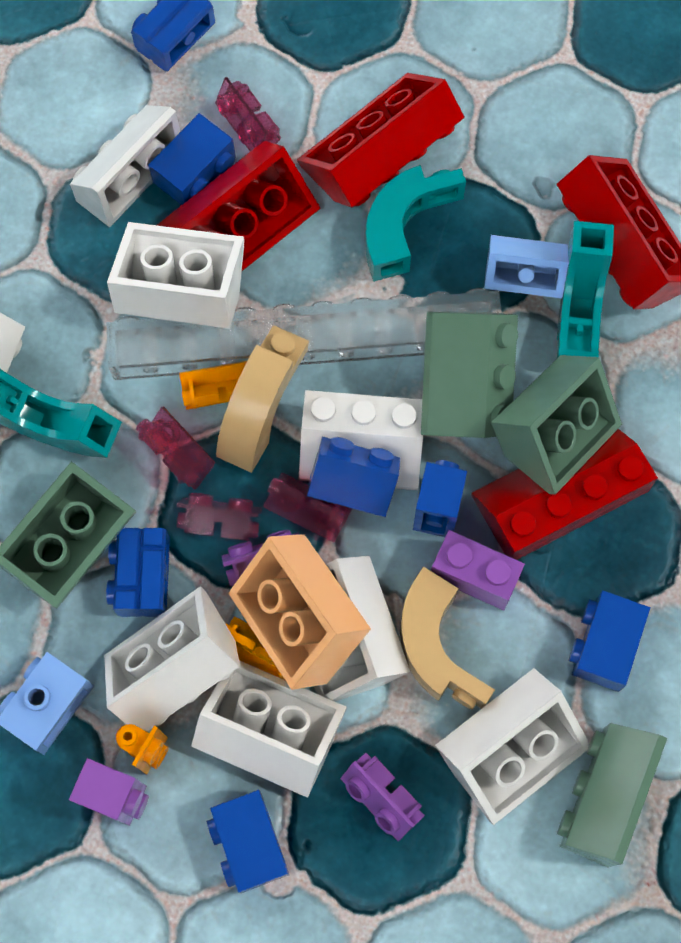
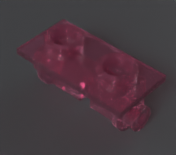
[215,77,281,151]
[136,406,216,490]
[263,472,353,543]
[177,493,262,541]

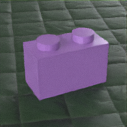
[431,530,525,611]
[69,758,149,826]

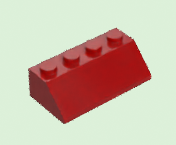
[297,73,465,208]
[156,141,321,271]
[556,155,681,310]
[471,429,658,560]

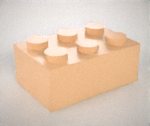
[228,534,371,690]

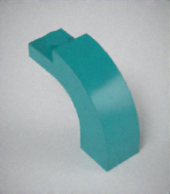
[366,165,466,282]
[557,221,614,358]
[0,369,122,458]

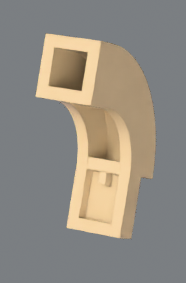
[216,325,309,473]
[400,566,495,710]

